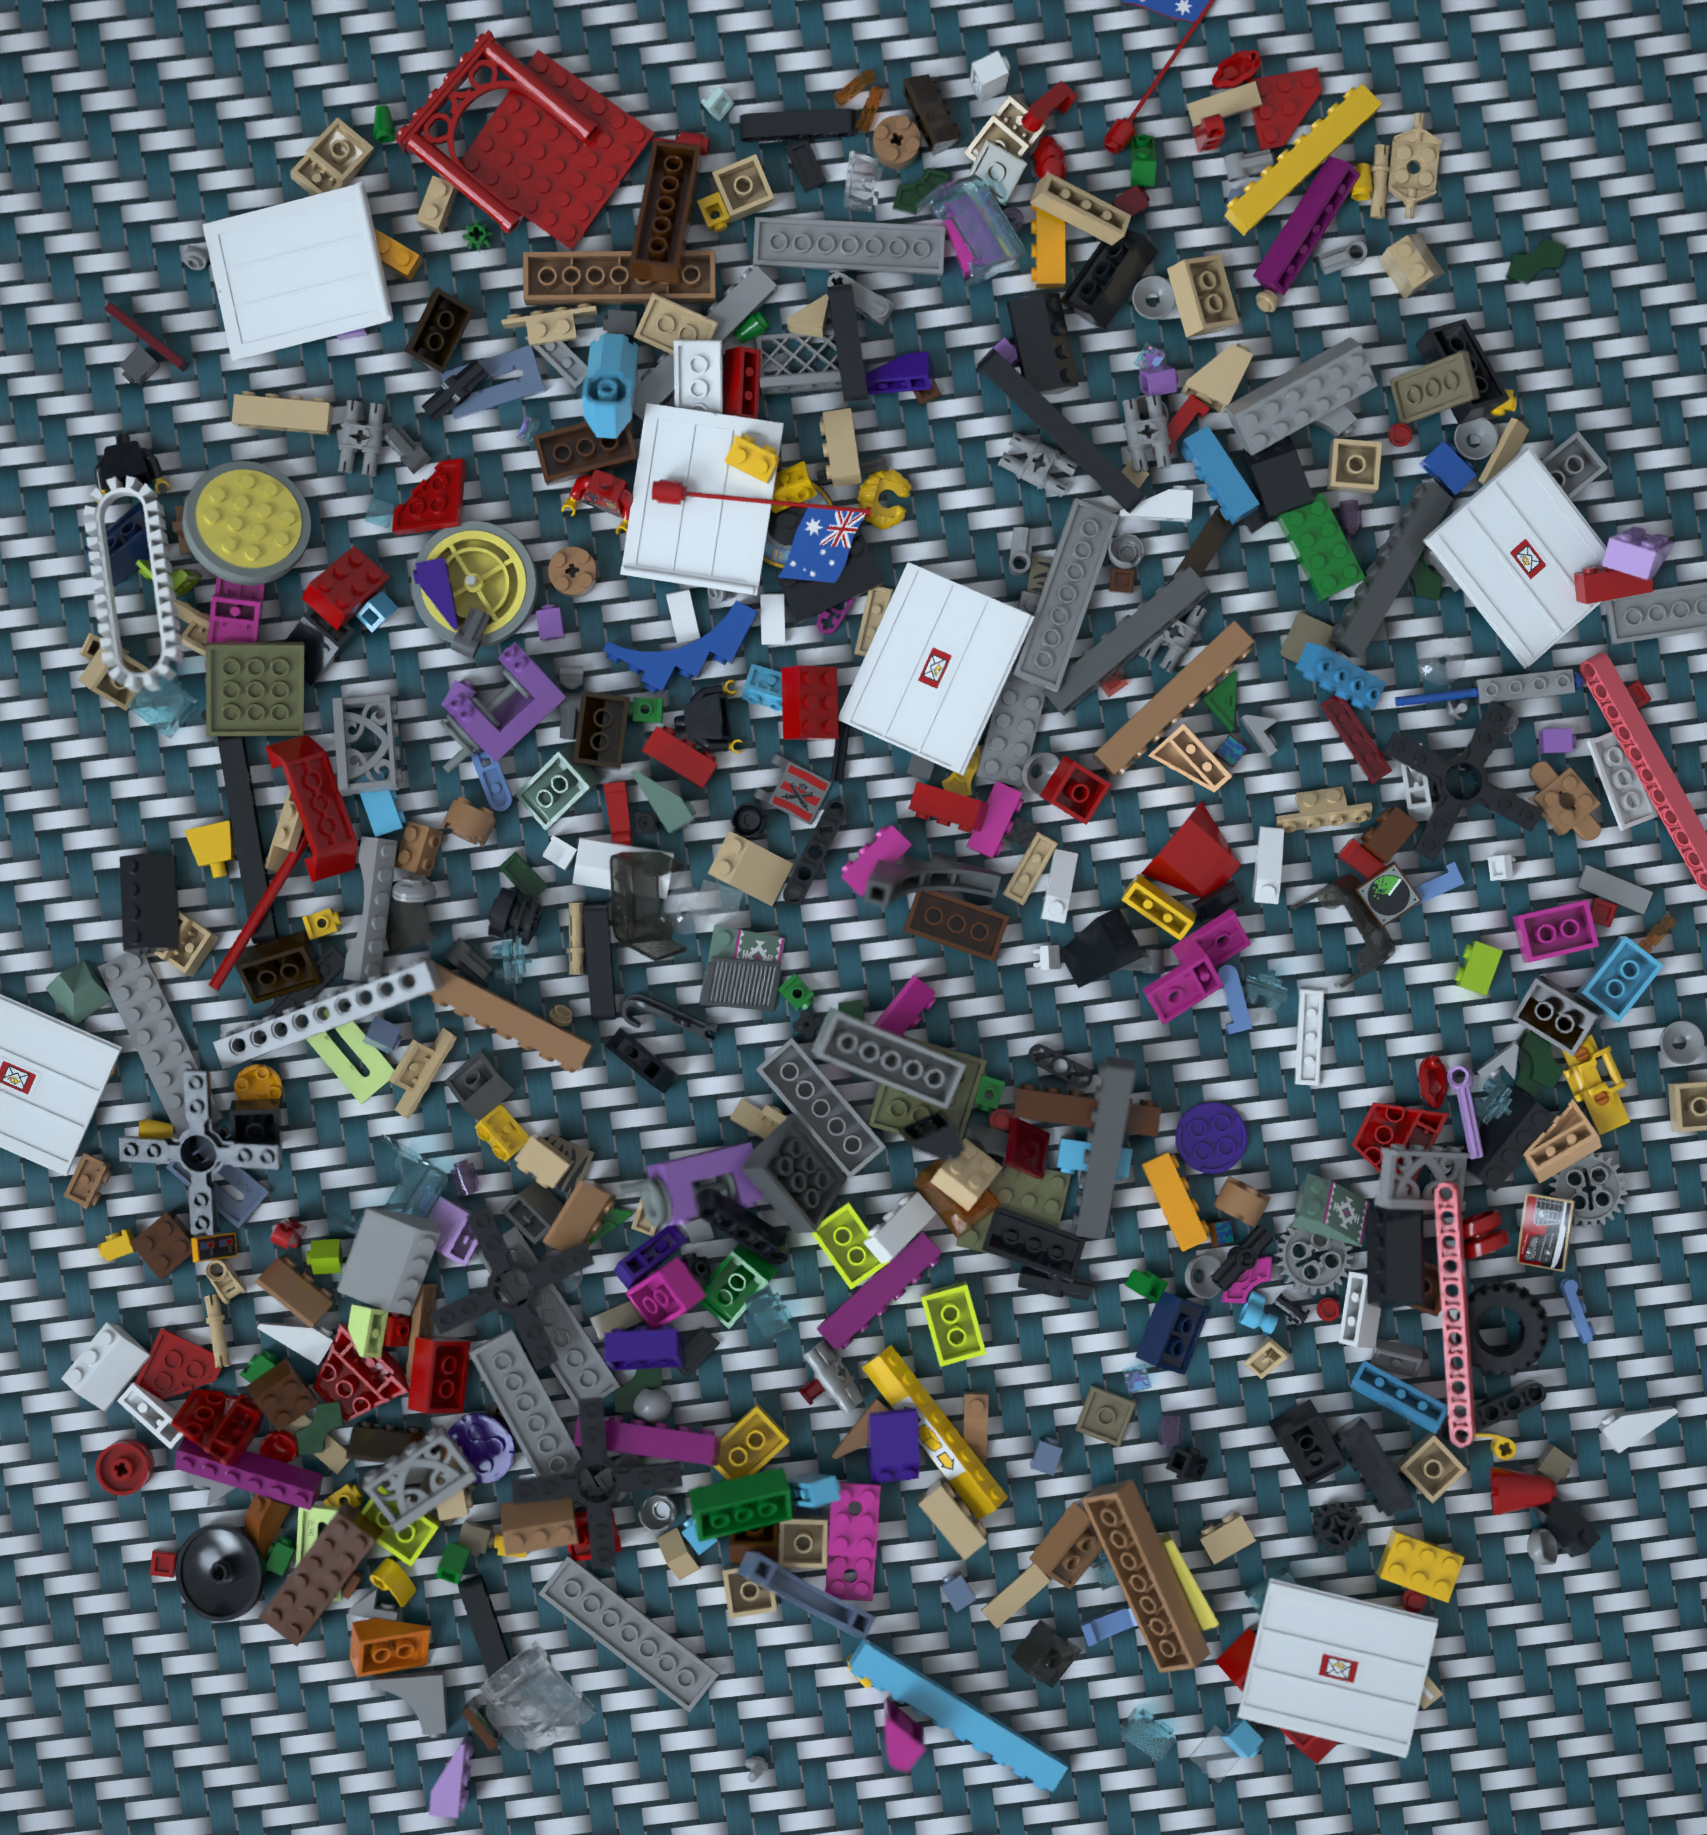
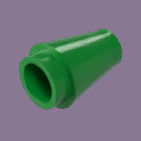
[373,105,397,143]
[734,311,770,344]

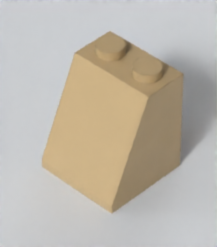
[1378,233,1445,300]
[1181,343,1254,414]

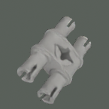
[1122,395,1172,473]
[338,400,385,477]
[998,431,1078,498]
[1138,605,1208,673]
[803,1339,866,1415]

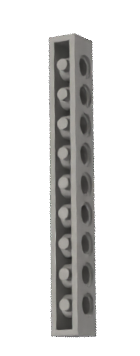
[213,958,443,1069]

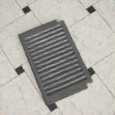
[699,956,782,1011]

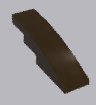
[1167,505,1234,585]

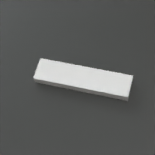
[1295,989,1324,1086]

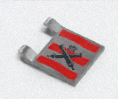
[754,754,832,825]

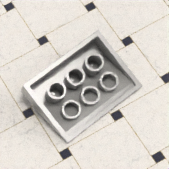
[337,1207,441,1315]

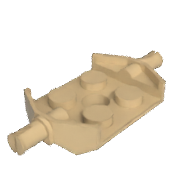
[1387,113,1442,219]

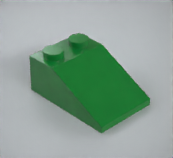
[698,1243,779,1329]

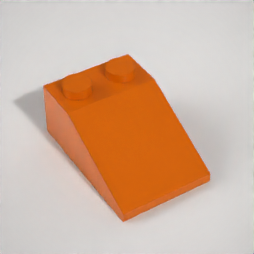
[350,1618,430,1677]

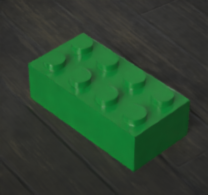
[1276,493,1365,603]
[689,1467,792,1542]

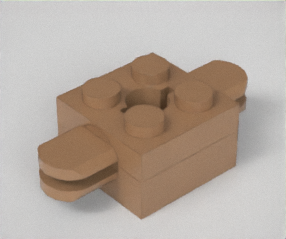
[1528,761,1601,841]

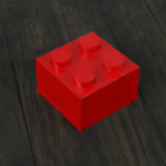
[1039,756,1111,825]

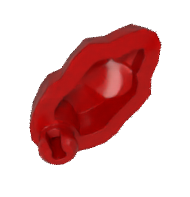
[1212,50,1262,89]
[1033,135,1067,180]
[1418,1055,1447,1109]

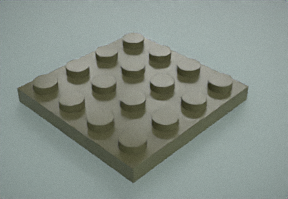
[206,642,304,736]
[867,1033,987,1140]
[956,1165,1071,1256]

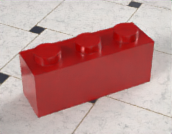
[723,346,761,419]
[1574,566,1653,604]
[642,725,719,790]
[908,782,989,833]

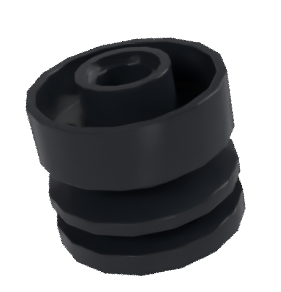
[488,887,542,947]

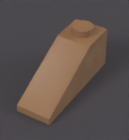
[963,1391,988,1464]
[832,1397,892,1459]

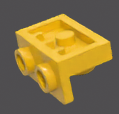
[724,434,780,484]
[771,461,817,513]
[474,1103,530,1162]

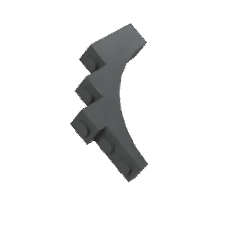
[863,852,1002,908]

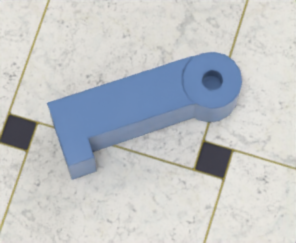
[1414,862,1464,906]
[1216,965,1252,1034]
[1080,1604,1138,1646]

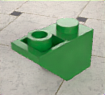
[1130,134,1157,186]
[436,1542,470,1585]

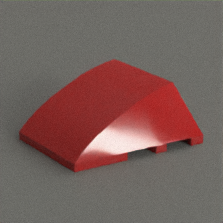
[1141,801,1241,898]
[1352,1102,1449,1195]
[313,1323,410,1422]
[171,1389,265,1466]

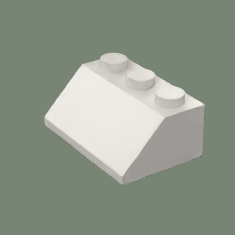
[61,1322,151,1411]

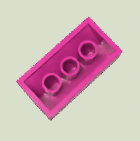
[874,975,936,1035]
[884,1698,925,1772]

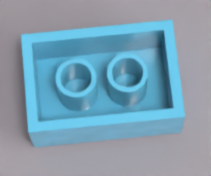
[1576,936,1664,1022]

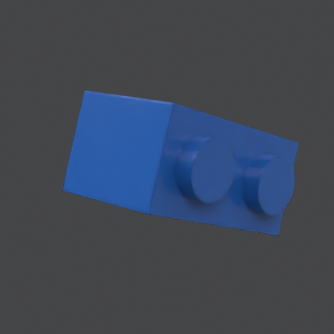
[1419,441,1476,498]

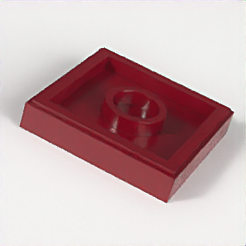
[1004,1118,1050,1179]

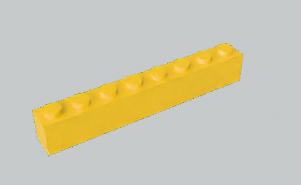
[1224,83,1382,236]

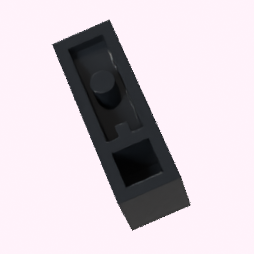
[606,1028,679,1094]
[1530,1497,1601,1558]

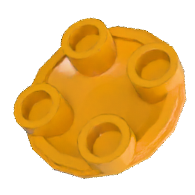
[234,1064,282,1100]

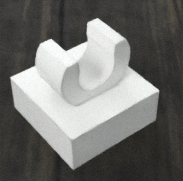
[1488,854,1517,881]
[1033,945,1060,970]

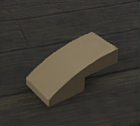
[589,1300,644,1340]

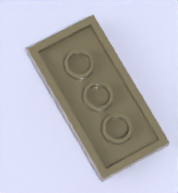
[1389,351,1479,425]

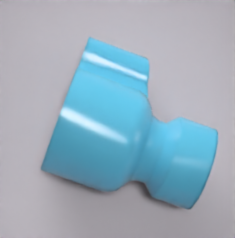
[1238,1290,1278,1334]

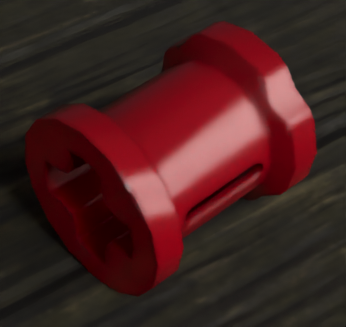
[798,1376,826,1405]

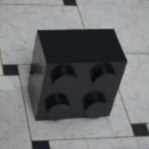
[229,1099,283,1149]

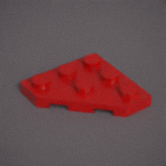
[1246,67,1322,151]
[392,458,466,536]
[135,1328,223,1400]

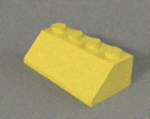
[1159,1532,1219,1631]

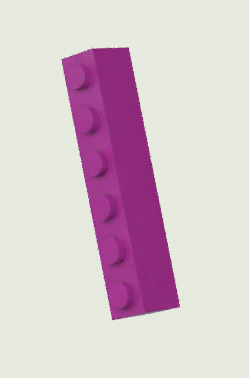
[1253,156,1361,295]
[817,1230,942,1350]
[573,1416,722,1466]
[174,1437,323,1510]

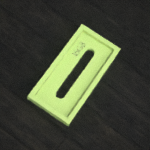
[306,1008,395,1104]
[296,1504,344,1602]

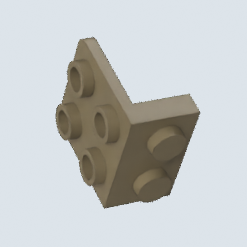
[1280,613,1336,663]

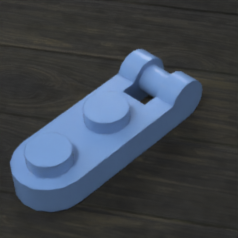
[471,750,513,812]
[1559,1278,1595,1344]

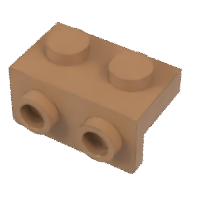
[394,821,443,877]
[63,1152,112,1209]

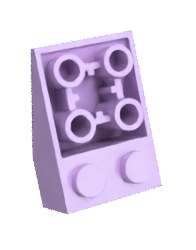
[1602,527,1675,580]
[414,1189,479,1267]
[429,1734,473,1818]

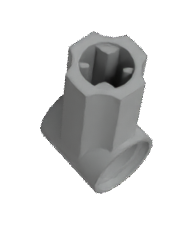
[1223,149,1274,182]
[1318,241,1367,276]
[1008,527,1034,577]

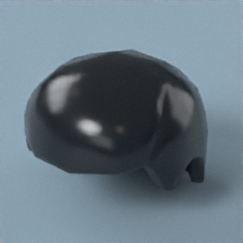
[731,802,767,839]

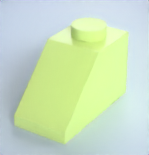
[348,1305,388,1358]

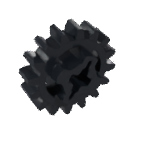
[1311,1500,1364,1554]

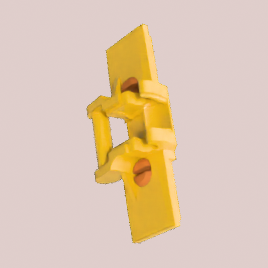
[1561,1034,1630,1135]

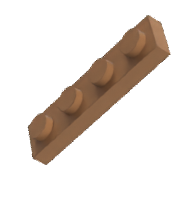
[406,1283,438,1380]

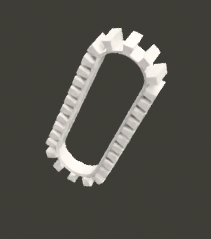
[84,476,183,693]

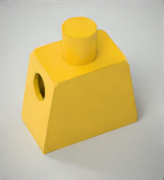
[185,820,235,879]

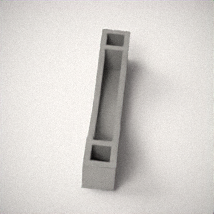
[343,836,398,982]

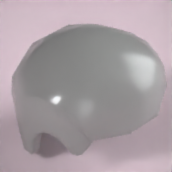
[1108,532,1145,569]
[633,1387,672,1424]
[639,1494,677,1532]
[1527,1528,1558,1565]

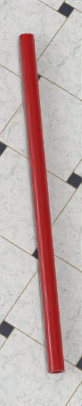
[208,762,354,991]

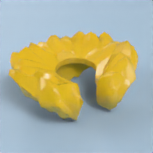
[857,469,912,530]

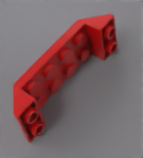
[265,735,358,883]
[1215,1627,1339,1764]

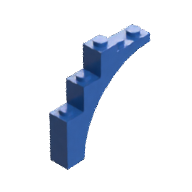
[603,600,758,694]

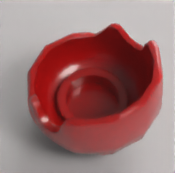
[259,1429,298,1463]

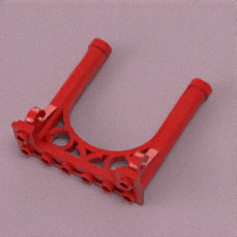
[396,30,600,235]

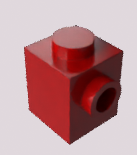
[383,1312,411,1347]

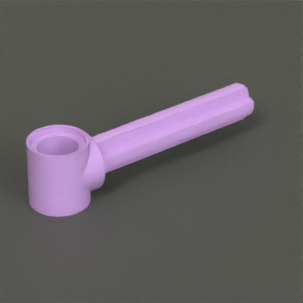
[1447,1066,1484,1159]

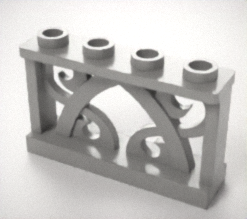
[332,693,403,797]
[1374,1144,1470,1211]
[363,1426,477,1533]

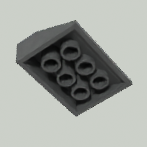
[742,1114,847,1233]

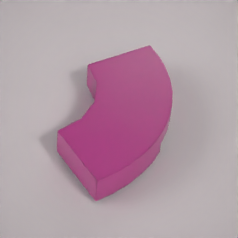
[1221,1256,1272,1303]

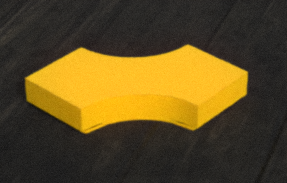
[941,744,981,797]

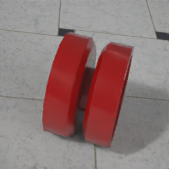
[1452,1209,1511,1259]
[95,1438,155,1496]

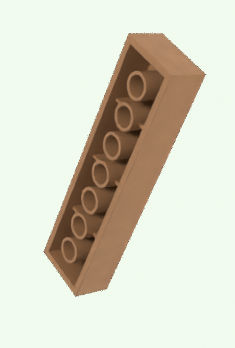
[523,250,716,306]
[1092,621,1254,777]
[408,957,595,1073]
[1081,1480,1211,1673]

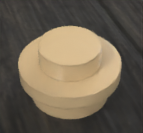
[1256,290,1279,312]
[549,1005,572,1027]

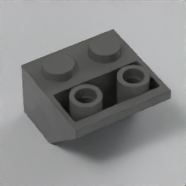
[501,1181,564,1247]

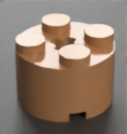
[873,115,921,170]
[548,547,598,598]
[441,796,496,847]
[1214,1176,1271,1227]

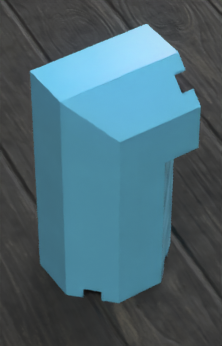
[582,333,639,439]

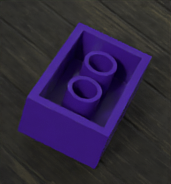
[605,1326,684,1371]

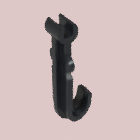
[621,993,720,1043]

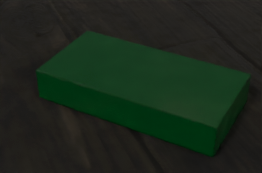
[498,851,549,903]

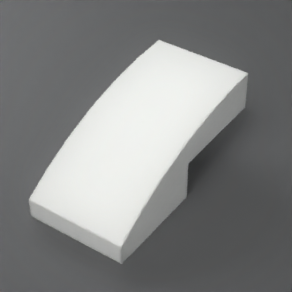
[666,589,700,644]
[760,593,786,645]

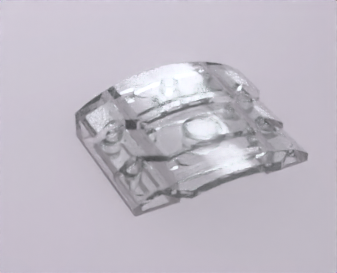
[479,1640,597,1754]

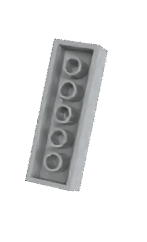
[1225,337,1378,455]
[811,1007,966,1109]
[756,1037,886,1179]

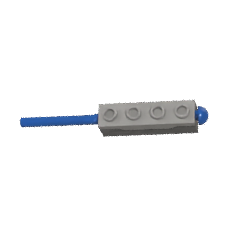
[1395,669,1584,707]

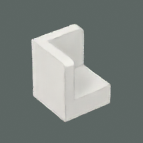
[543,835,577,871]

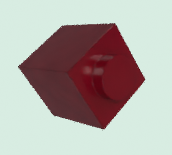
[1111,185,1150,221]

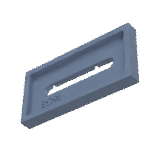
[440,345,546,420]
[166,1135,271,1229]

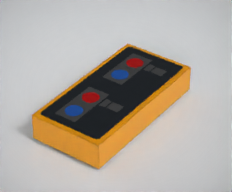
[191,1233,237,1262]

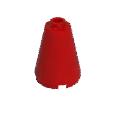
[1490,1467,1556,1515]

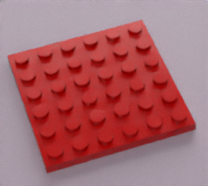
[460,50,655,251]

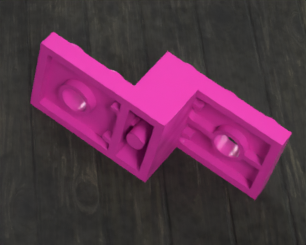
[205,577,265,668]
[1142,908,1251,1025]
[825,1482,881,1602]

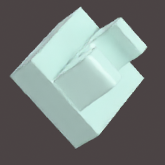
[701,87,734,122]

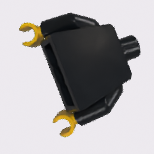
[94,434,170,505]
[674,680,743,754]

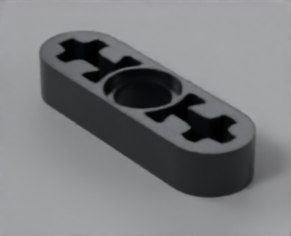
[1028,1044,1093,1088]

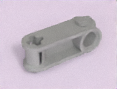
[827,272,895,327]

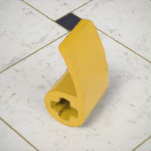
[1475,1431,1516,1460]
[370,1558,416,1608]

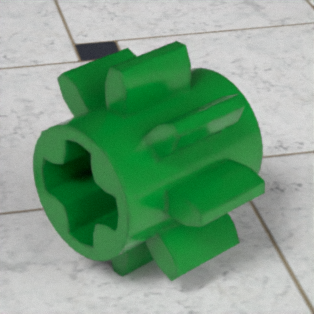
[462,220,493,252]

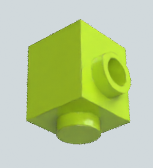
[306,1239,343,1275]

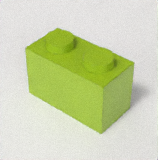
[1454,941,1503,996]

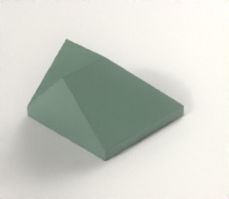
[45,960,112,1026]

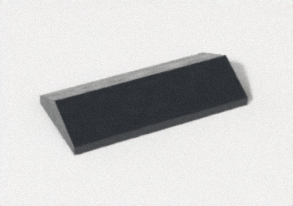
[982,1206,1087,1282]

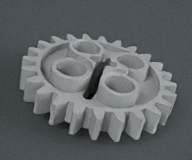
[1548,1152,1628,1228]
[1275,1227,1354,1295]

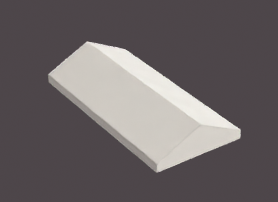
[1586,731,1658,831]
[572,837,674,899]

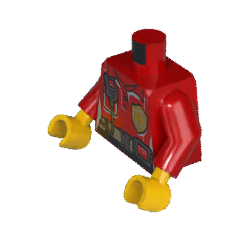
[561,469,633,536]

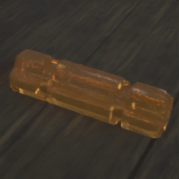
[833,68,875,106]
[856,86,883,133]
[1638,914,1677,954]

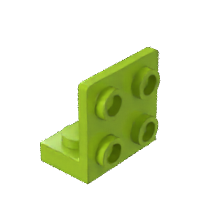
[136,559,203,597]

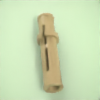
[1370,144,1390,219]
[567,903,586,975]
[204,1294,231,1368]

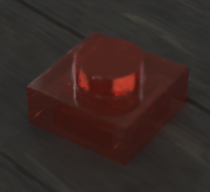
[1100,670,1128,698]

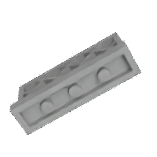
[756,329,842,395]

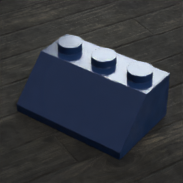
[84,502,170,587]
[1135,1291,1210,1375]

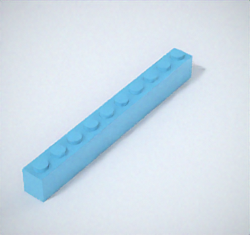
[849,1639,1068,1792]

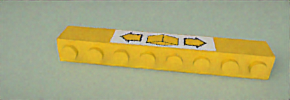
[861,1345,1008,1520]

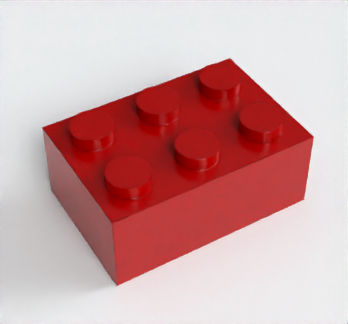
[301,545,390,630]
[781,665,839,741]
[407,1337,471,1414]

